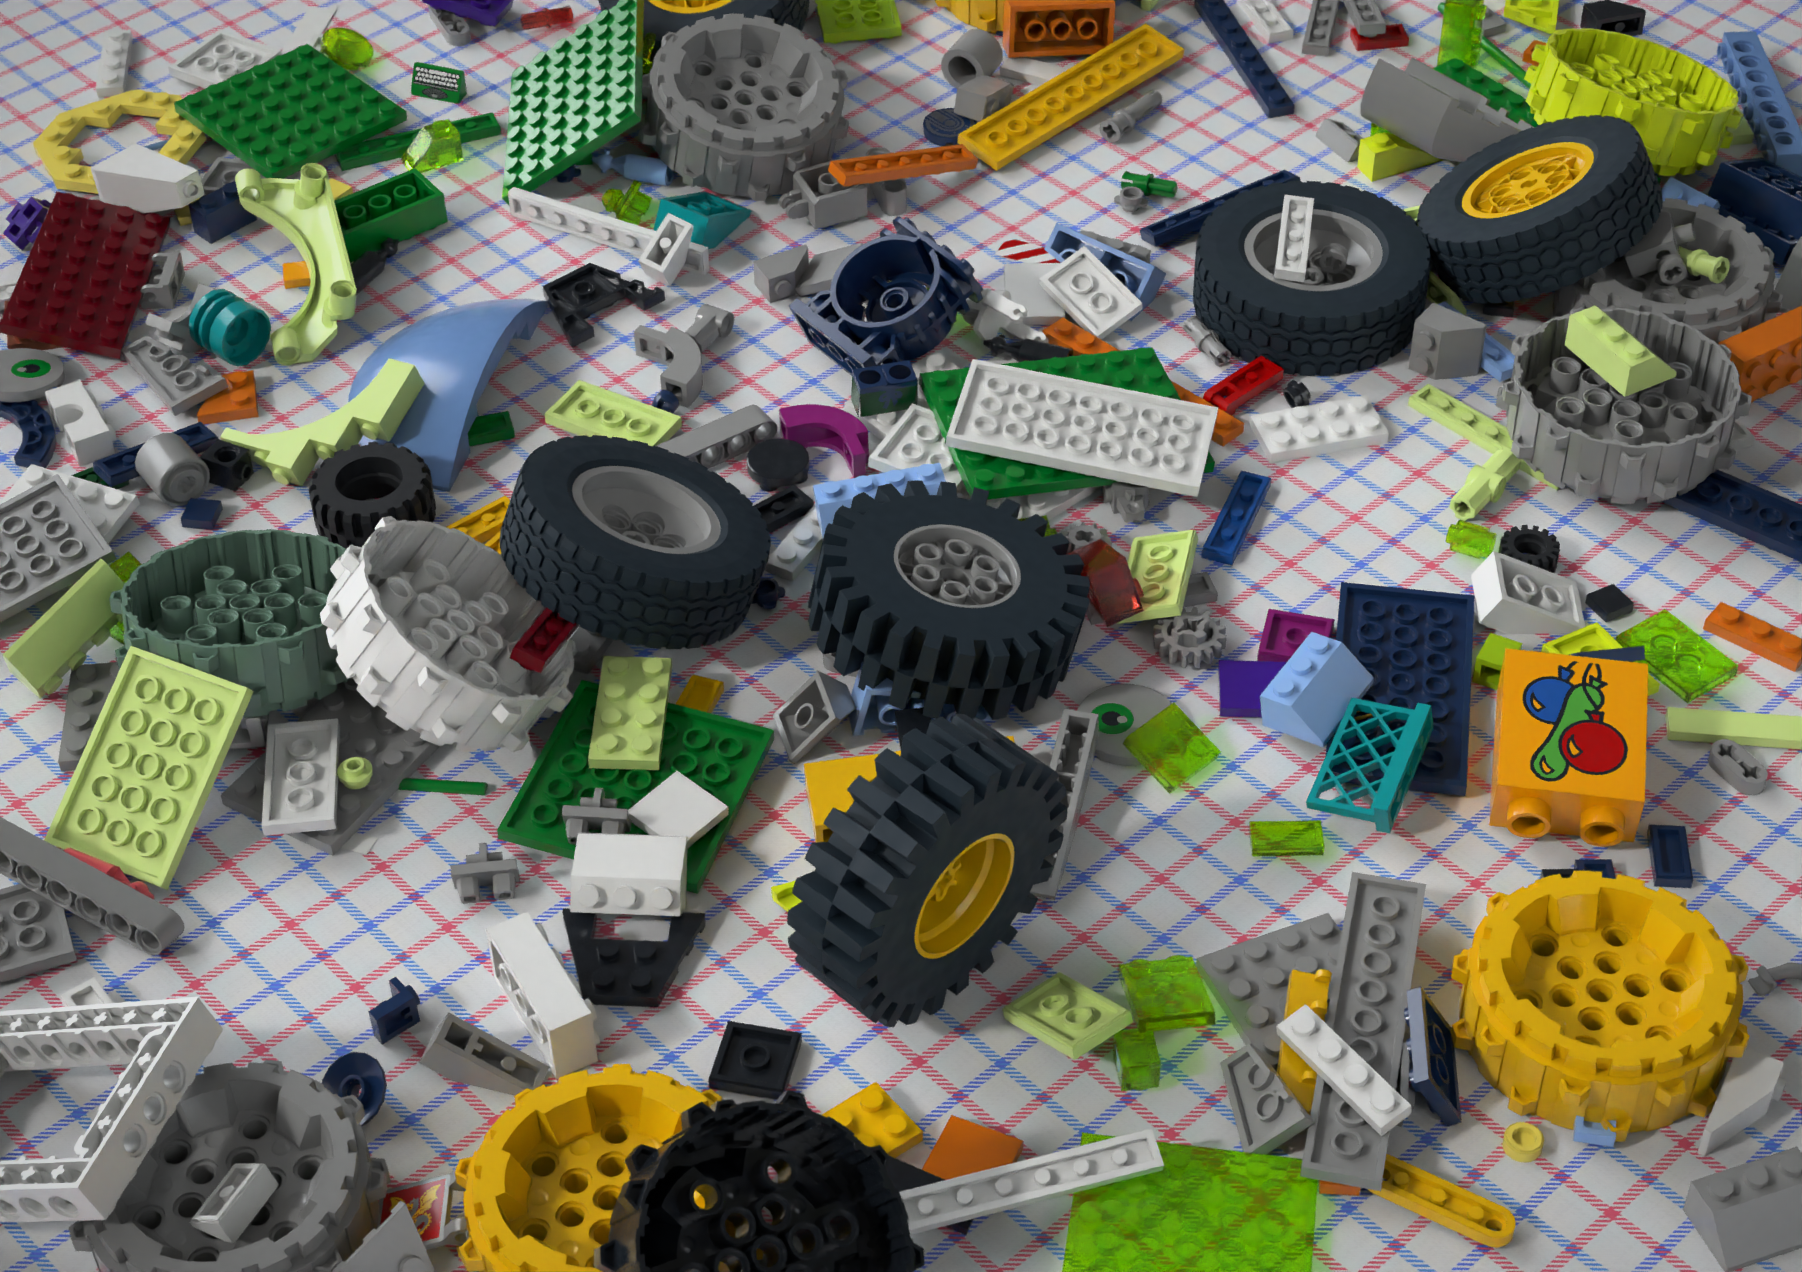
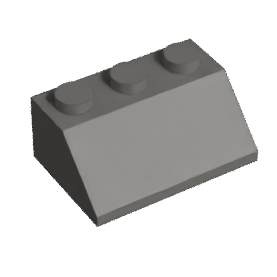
[1683,1147,1802,1272]

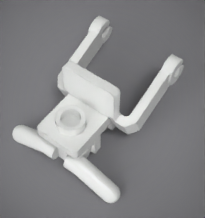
[960,287,1049,343]

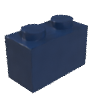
[188,181,257,244]

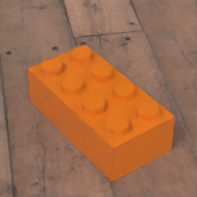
[1002,0,1116,58]
[1718,306,1802,403]

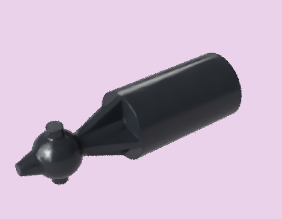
[351,238,399,295]
[983,335,1073,362]

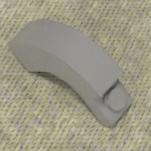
[145,283,217,352]
[634,325,703,408]

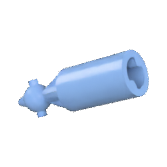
[592,150,674,186]

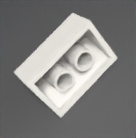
[570,832,688,916]

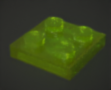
[1122,702,1221,794]

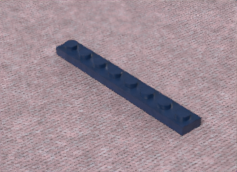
[1194,0,1295,119]

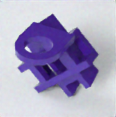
[3,197,51,251]

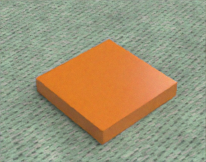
[922,1115,1024,1180]

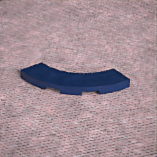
[0,400,56,468]

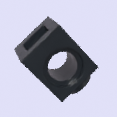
[200,439,254,492]

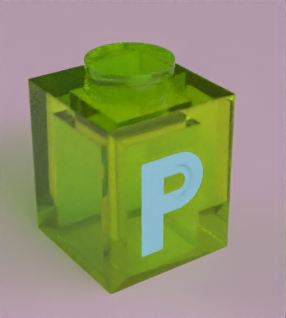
[1113,1027,1161,1091]

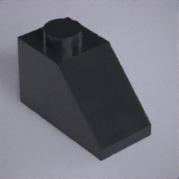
[1580,0,1646,36]

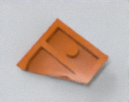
[197,370,258,425]

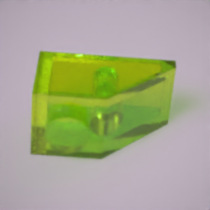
[401,119,463,173]

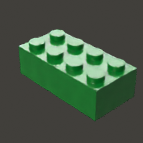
[334,168,448,263]

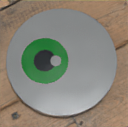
[0,348,65,402]
[1077,684,1179,766]

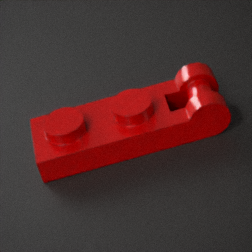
[1203,355,1284,416]

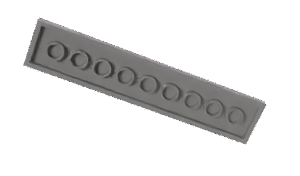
[1300,872,1426,1191]

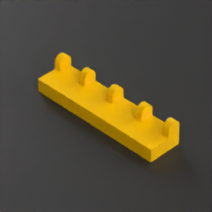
[1277,969,1332,1115]

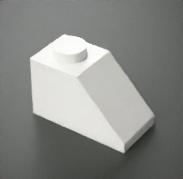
[638,213,694,287]

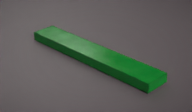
[335,112,501,171]

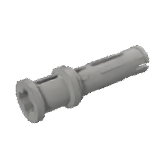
[1100,89,1163,143]

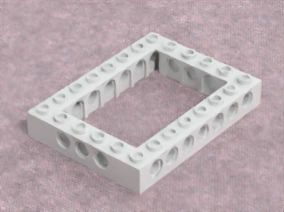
[0,997,223,1222]

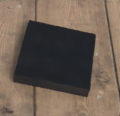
[708,1021,802,1100]

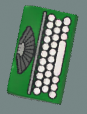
[411,62,467,104]

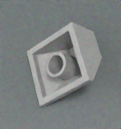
[773,671,856,764]

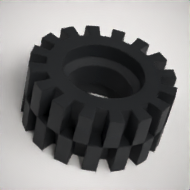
[1499,525,1560,573]

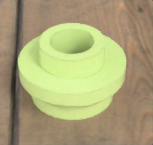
[337,757,373,789]

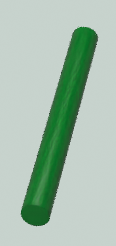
[398,778,488,796]

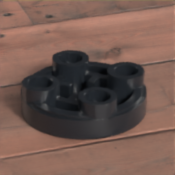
[746,438,809,492]

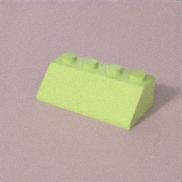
[3,559,124,699]

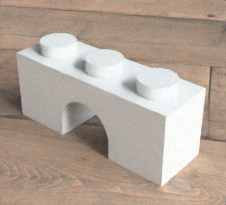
[45,380,117,466]

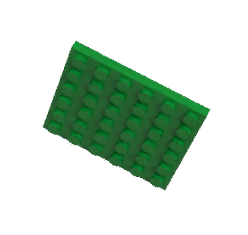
[174,44,407,179]
[497,680,774,894]

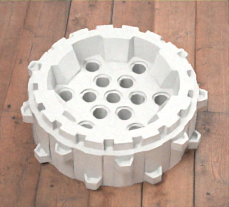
[320,516,578,752]

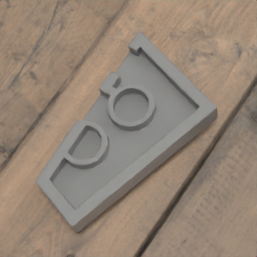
[1220,1043,1315,1162]

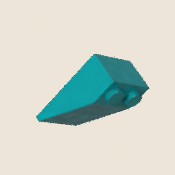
[653,191,752,249]

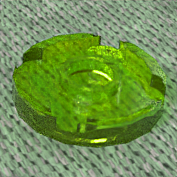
[320,27,374,70]

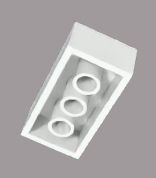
[486,912,600,1080]

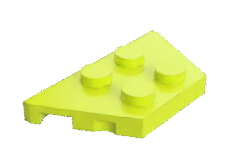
[1503,0,1559,34]

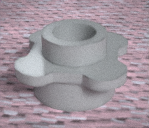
[1114,187,1148,212]

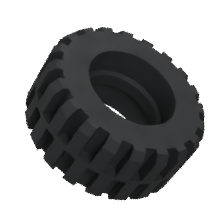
[309,442,436,549]

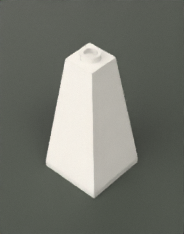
[90,143,205,214]

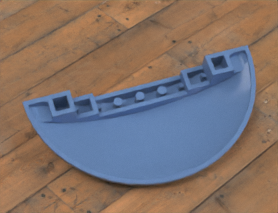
[348,299,548,492]

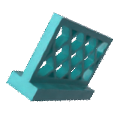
[1306,698,1433,833]

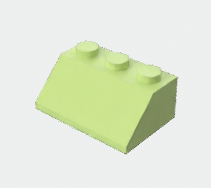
[1565,306,1677,397]

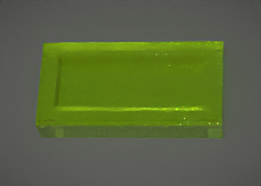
[1249,820,1325,856]

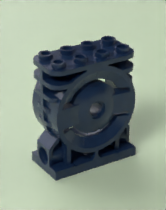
[789,216,983,376]

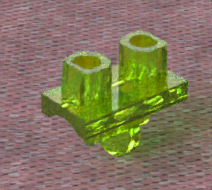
[602,180,652,226]

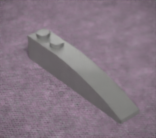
[1030,709,1099,900]

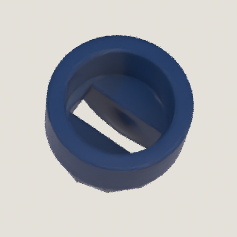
[652,390,679,413]

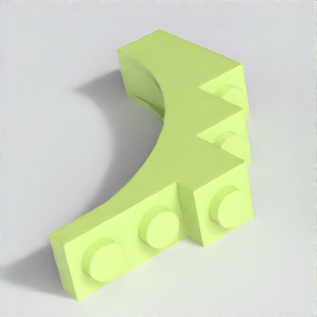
[220,358,425,486]

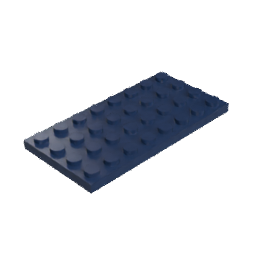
[1325,582,1475,796]

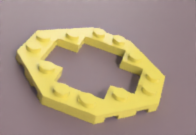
[33,89,206,194]

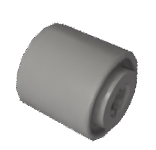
[941,29,1003,89]
[135,433,210,506]

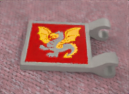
[377,1169,469,1250]

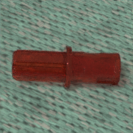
[520,5,573,30]

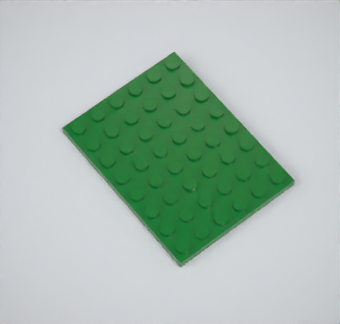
[502,0,644,206]
[919,347,1215,500]

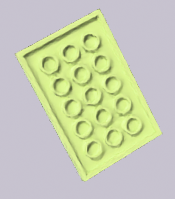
[44,645,254,890]

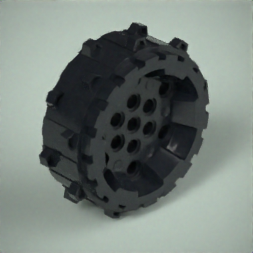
[594,1090,924,1272]

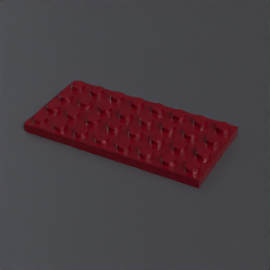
[0,192,171,359]

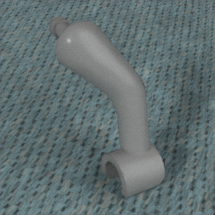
[1748,963,1802,996]

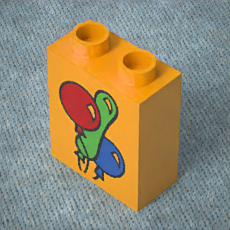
[1489,648,1648,847]

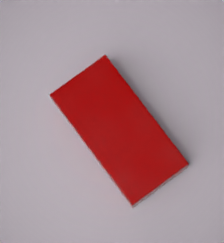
[1350,24,1409,51]

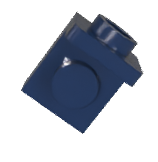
[368,977,420,1045]

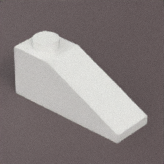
[1697,1048,1787,1156]

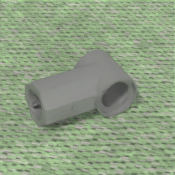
[685,304,734,353]

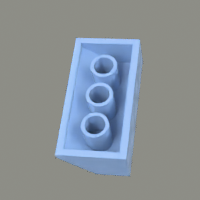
[813,463,946,538]

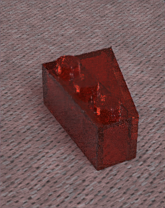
[1066,539,1144,627]

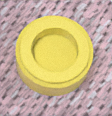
[1502,1122,1544,1162]

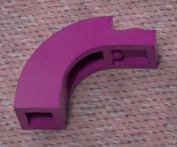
[779,404,869,478]

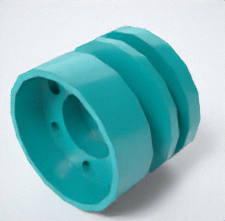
[188,289,271,366]

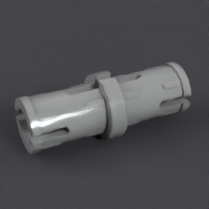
[1183,316,1231,366]

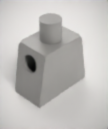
[1625,211,1696,278]

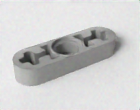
[428,4,471,46]

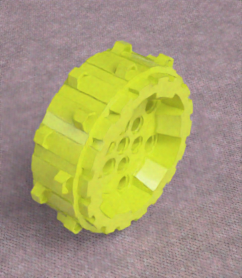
[1524,28,1744,176]

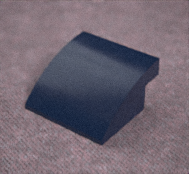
[1705,157,1802,265]

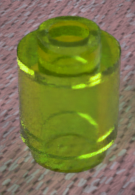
[1446,520,1497,559]

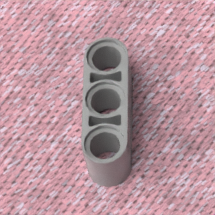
[866,147,907,216]

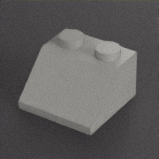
[1408,303,1487,380]

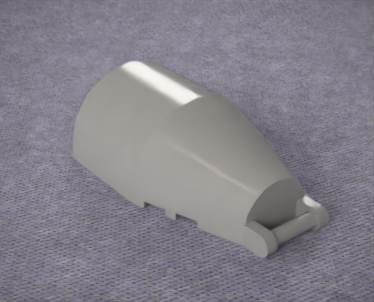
[1360,58,1534,162]

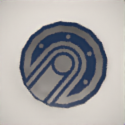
[923,108,977,146]

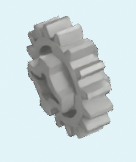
[1153,607,1227,668]

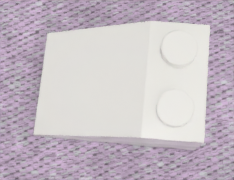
[1471,551,1585,634]

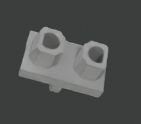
[562,787,631,845]
[450,843,520,904]

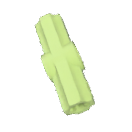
[1450,447,1521,521]

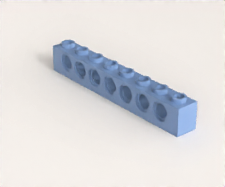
[1717,31,1802,177]

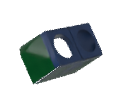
[851,360,918,417]

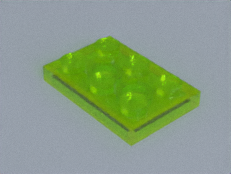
[1616,609,1738,703]
[1118,955,1215,1033]

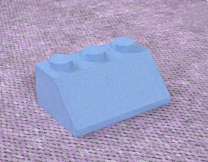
[1260,632,1374,748]

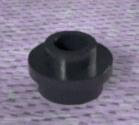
[1283,380,1311,408]

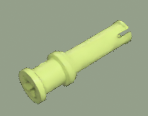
[1679,246,1730,284]

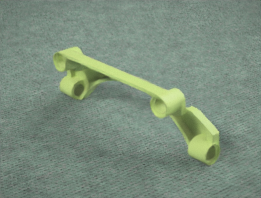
[235,163,357,366]

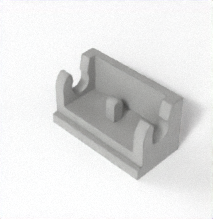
[141,250,185,309]

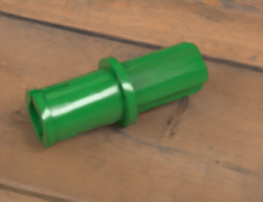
[1121,171,1178,198]

